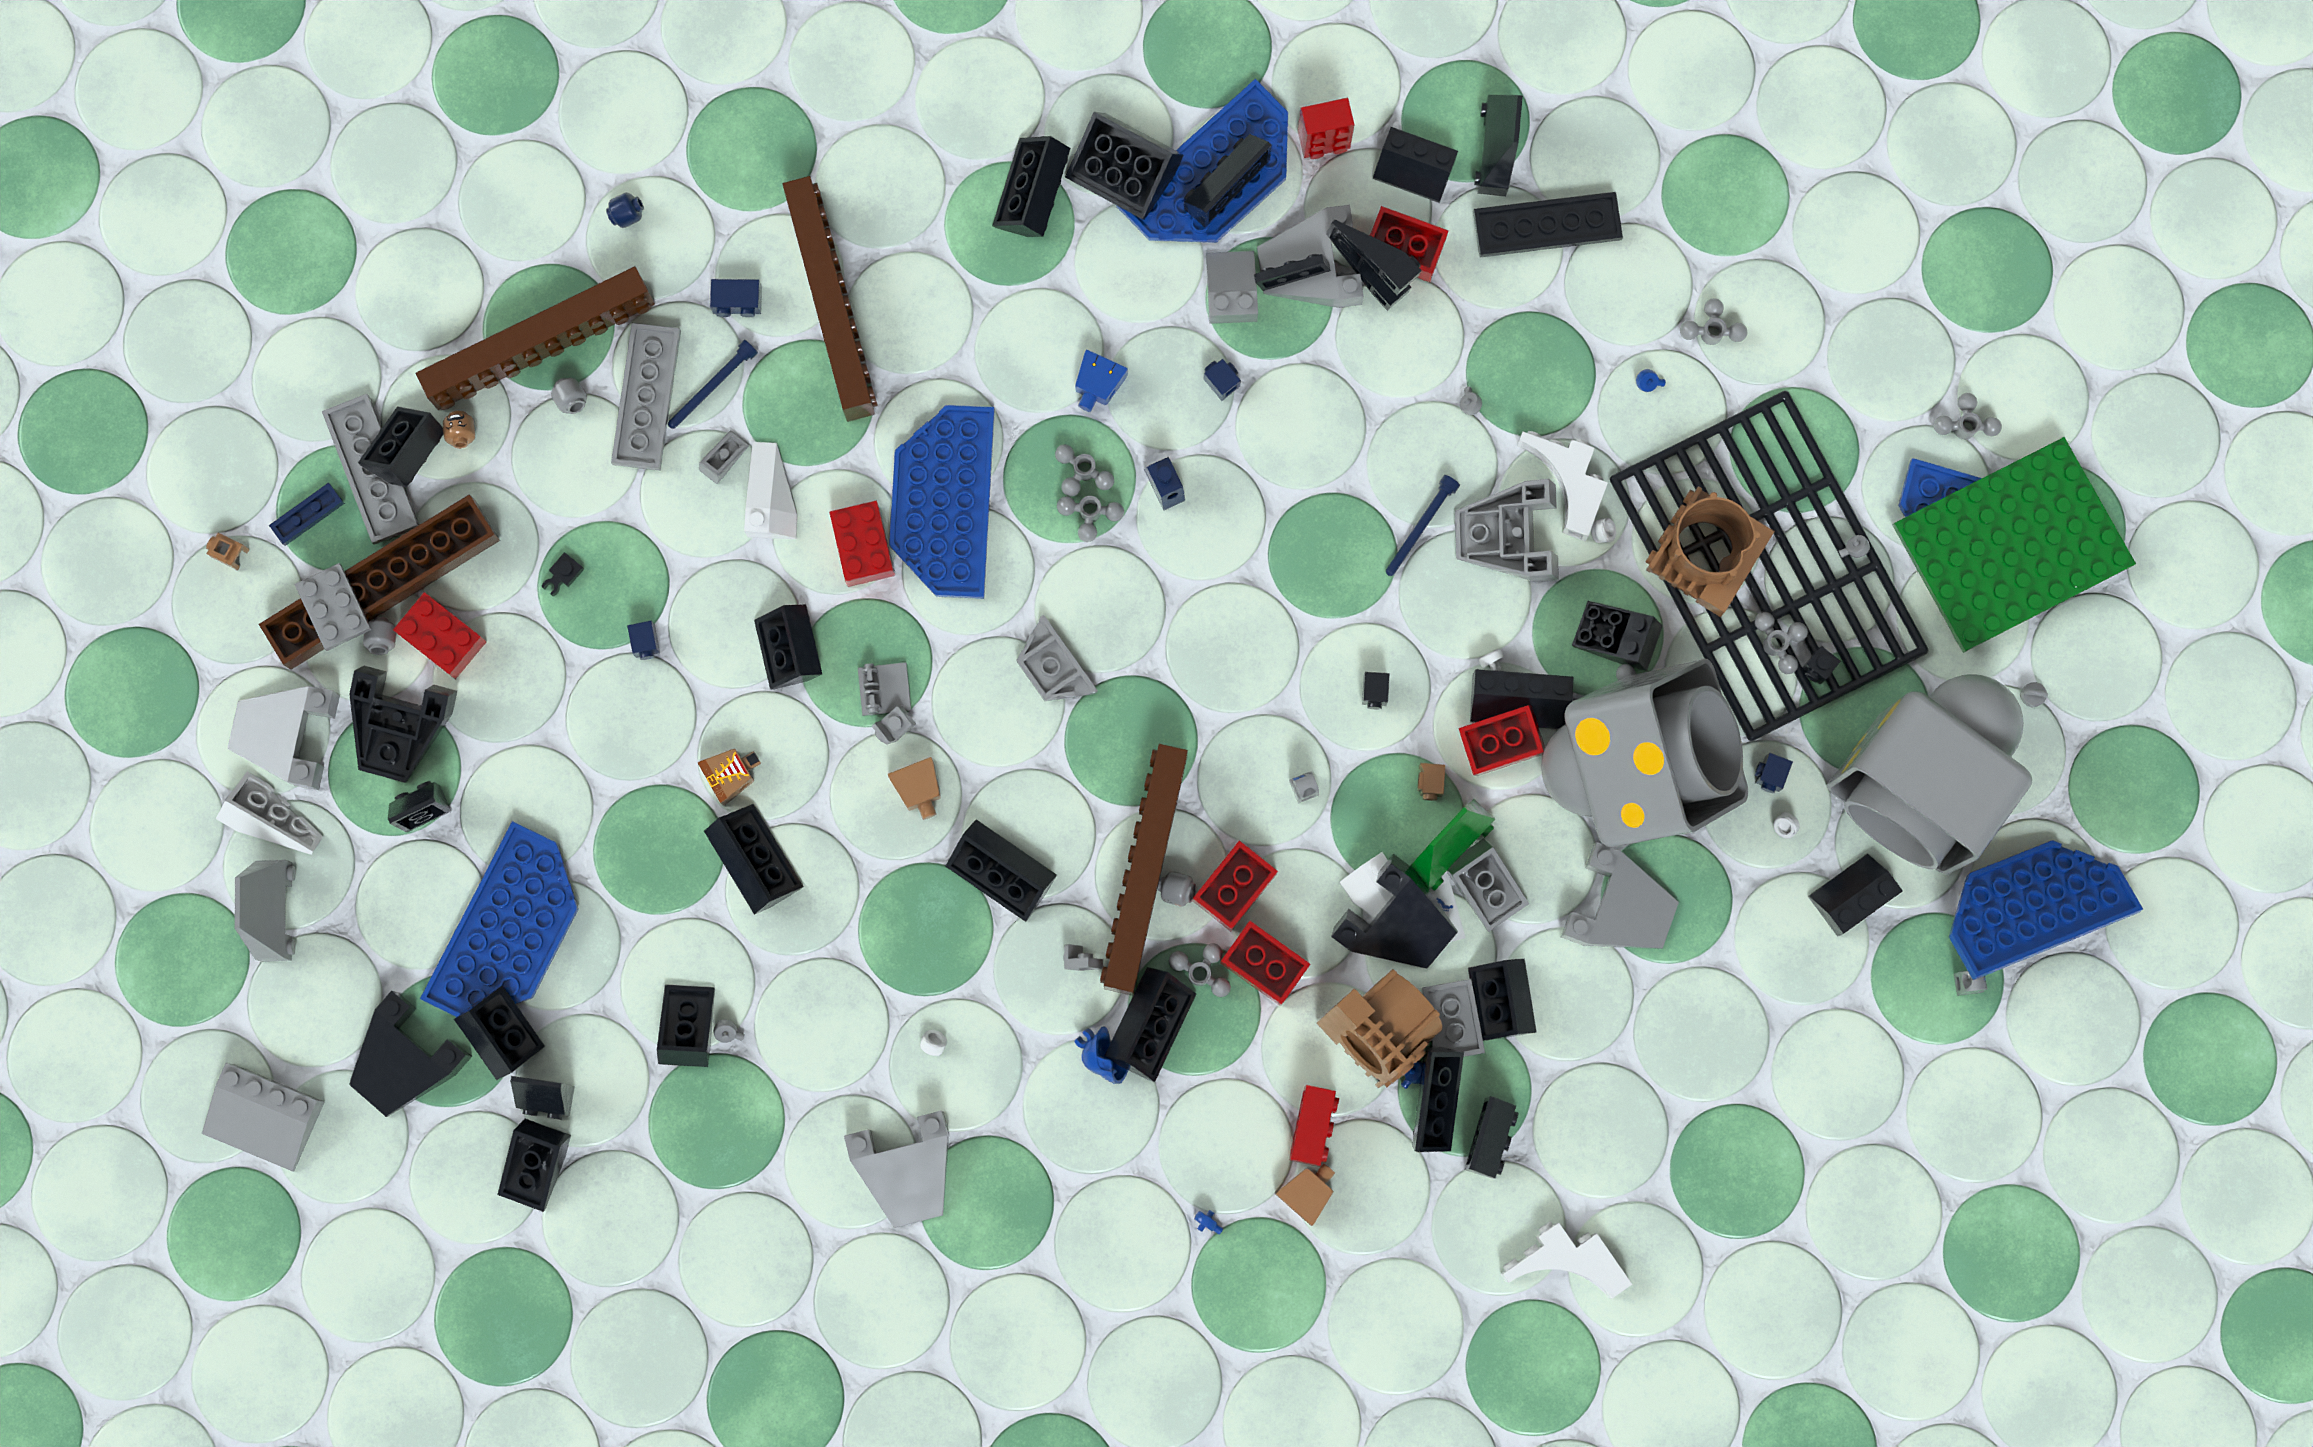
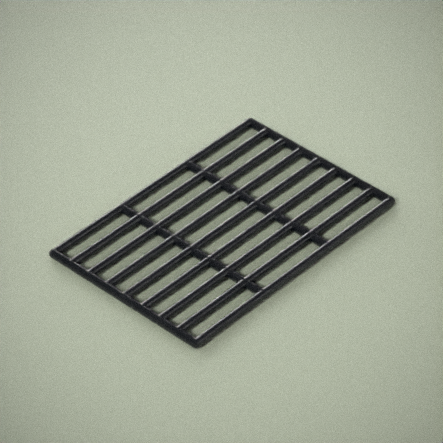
[1610,391,1929,741]

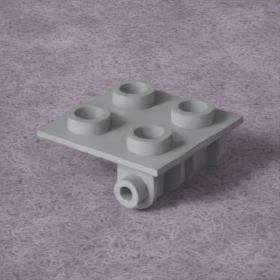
[858,662,911,716]

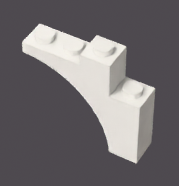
[1517,431,1608,541]
[1501,1221,1632,1299]

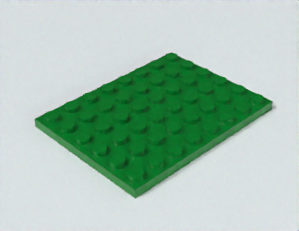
[1892,437,2136,653]

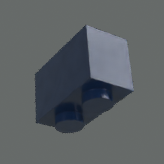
[710,279,762,317]

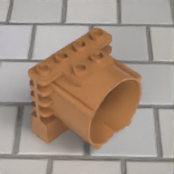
[1645,486,1775,617]
[1317,969,1442,1088]

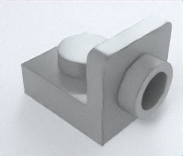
[872,705,916,745]
[1063,944,1103,971]

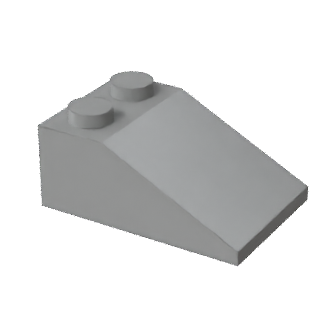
[1206,251,1258,324]
[1447,838,1529,932]

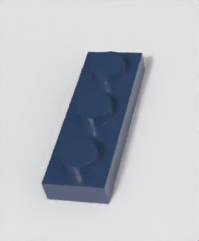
[269,482,345,546]

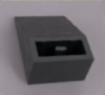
[1572,601,1663,671]

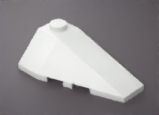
[744,442,797,539]
[216,771,323,854]
[1339,852,1393,918]

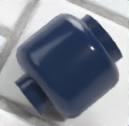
[606,193,644,228]

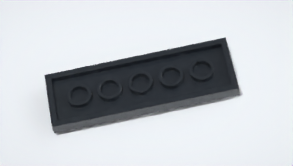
[1473,192,1623,258]

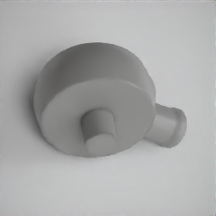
[1460,387,1482,415]
[1839,535,1870,558]
[713,1020,745,1043]

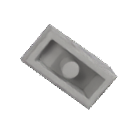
[699,430,749,484]

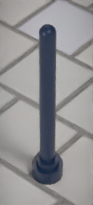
[668,339,758,429]
[1386,475,1460,576]

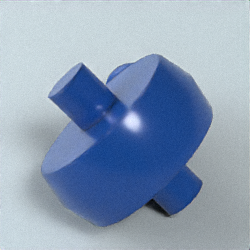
[1636,369,1666,392]
[1401,1061,1423,1089]
[1194,1210,1223,1234]

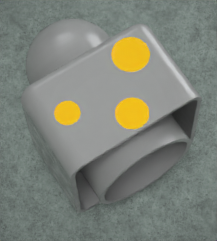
[1541,659,1748,847]
[1827,674,2032,874]

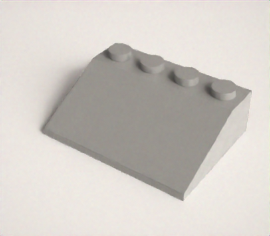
[202,1063,325,1172]

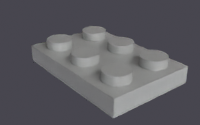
[294,563,372,651]
[1422,979,1485,1057]

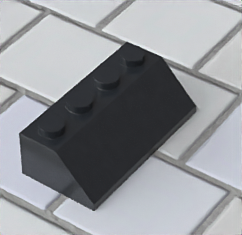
[1184,134,1272,228]
[992,136,1071,237]
[1470,669,1574,729]
[704,804,804,915]
[945,819,1057,922]
[1105,967,1196,1082]
[1412,1047,1464,1152]

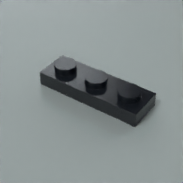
[1254,254,1331,291]

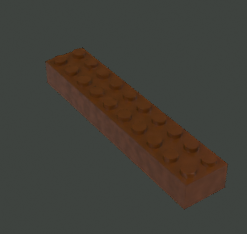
[782,176,878,422]
[415,266,655,410]
[258,494,500,670]
[1100,744,1188,996]

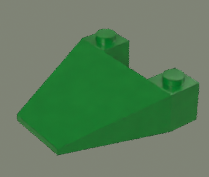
[1410,799,1495,891]

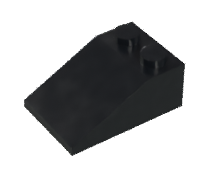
[388,781,451,833]
[657,985,715,1067]
[510,1076,575,1120]
[497,1118,571,1212]

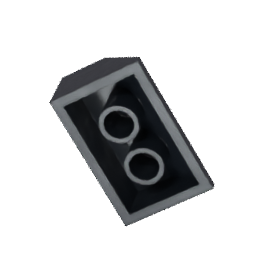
[1373,127,1458,203]
[358,406,444,488]
[754,604,822,690]
[1808,854,1903,937]
[1468,958,1537,1041]
[454,985,545,1080]
[1464,1096,1519,1179]

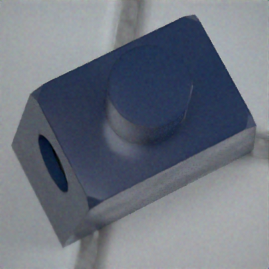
[1144,457,1185,511]

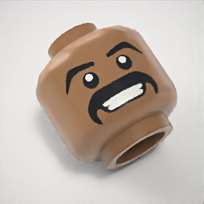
[443,411,475,449]

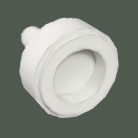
[1591,518,1616,543]
[1479,649,1504,671]
[1773,812,1800,839]
[920,1030,947,1056]

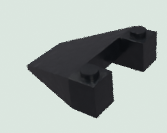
[1474,95,1523,197]
[1326,220,1422,311]
[349,665,457,783]
[1331,854,1458,969]
[349,990,472,1117]

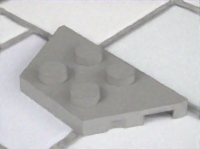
[1016,615,1098,701]

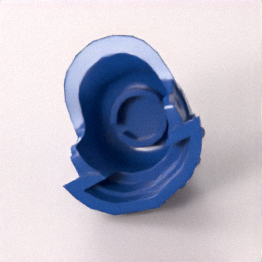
[1074,1026,1128,1084]

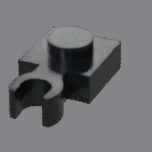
[542,552,584,597]

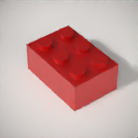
[1298,97,1355,159]
[1370,206,1449,282]
[829,500,895,587]
[393,592,486,680]
[1458,705,1545,776]
[1192,840,1278,932]
[1220,921,1311,1006]
[1289,1085,1339,1167]

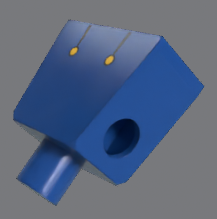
[1075,349,1128,412]

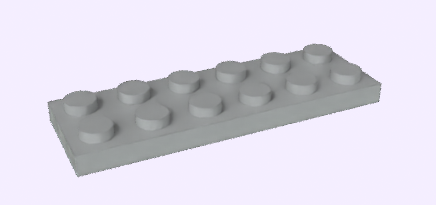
[611,323,681,471]
[322,394,419,545]

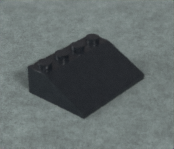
[1065,112,1184,220]

